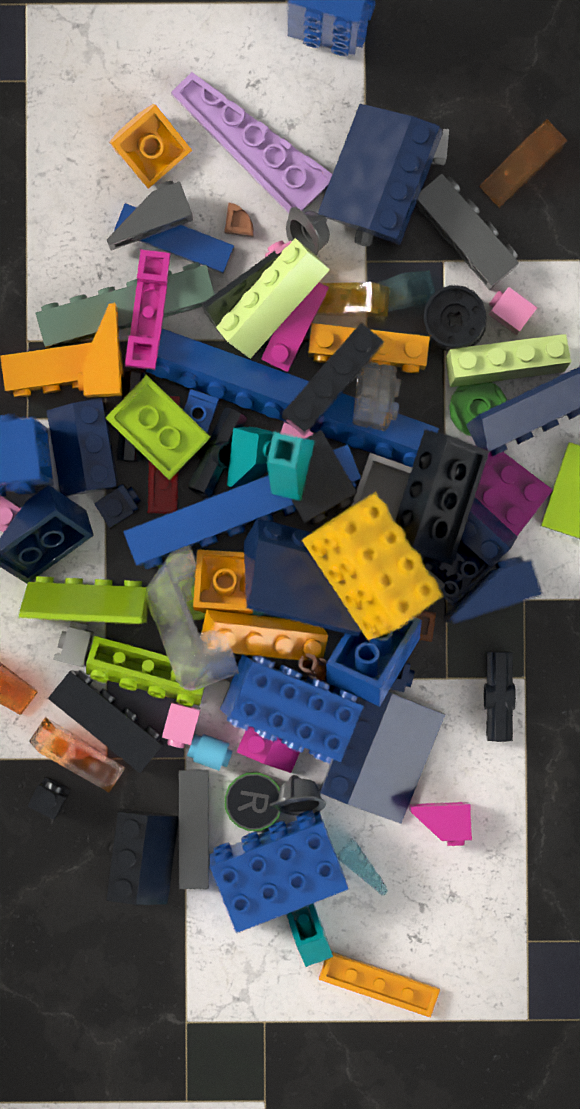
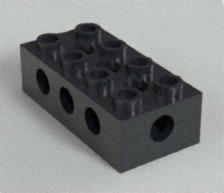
[395,430,489,565]

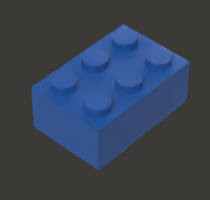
[326,617,421,707]

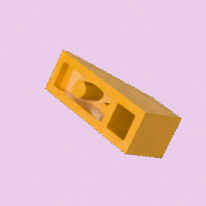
[78,303,122,398]

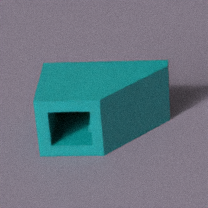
[267,432,315,500]

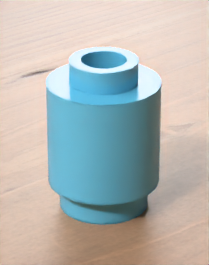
[187,734,233,771]

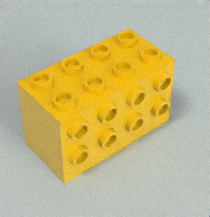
[302,493,443,641]

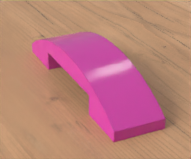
[125,250,170,370]

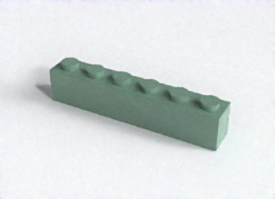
[35,263,214,349]

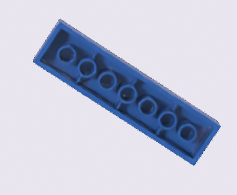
[124,445,361,569]

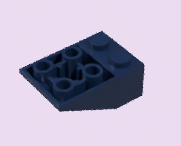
[420,497,518,606]

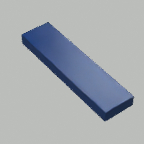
[114,203,234,274]

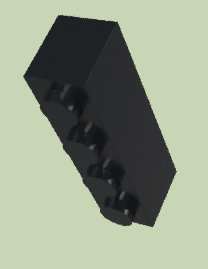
[282,322,384,437]
[47,670,164,773]

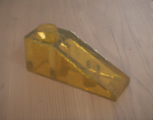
[317,282,390,317]

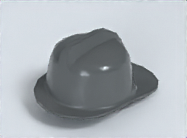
[286,207,330,256]
[269,775,326,815]

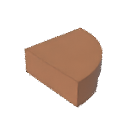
[224,203,254,237]

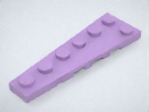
[171,72,332,214]

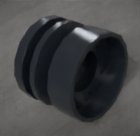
[423,285,487,352]

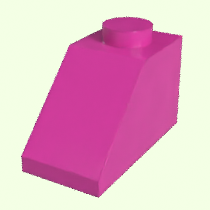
[237,726,300,773]
[409,802,472,846]

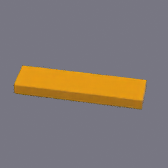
[319,952,440,1018]

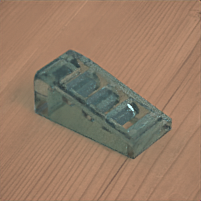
[338,838,388,896]

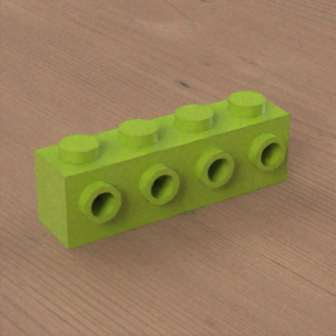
[86,636,210,707]

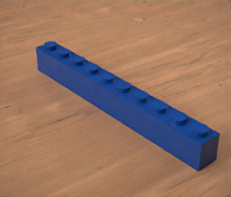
[146,328,439,468]

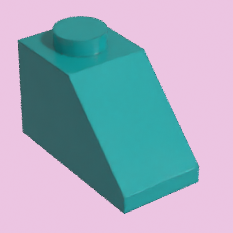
[227,427,274,487]
[286,903,333,967]

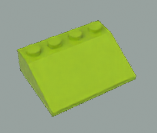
[19,576,149,623]

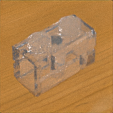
[353,362,401,431]

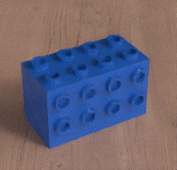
[288,0,375,57]
[0,414,54,497]
[220,655,364,764]
[210,810,349,933]

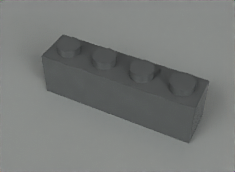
[416,174,519,290]

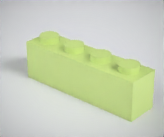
[216,238,330,359]
[445,334,571,387]

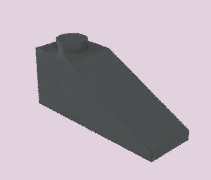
[107,181,193,251]

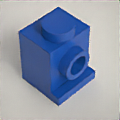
[184,389,220,434]

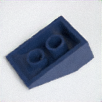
[0,484,94,584]

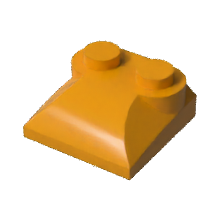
[109,104,192,189]
[193,550,253,614]

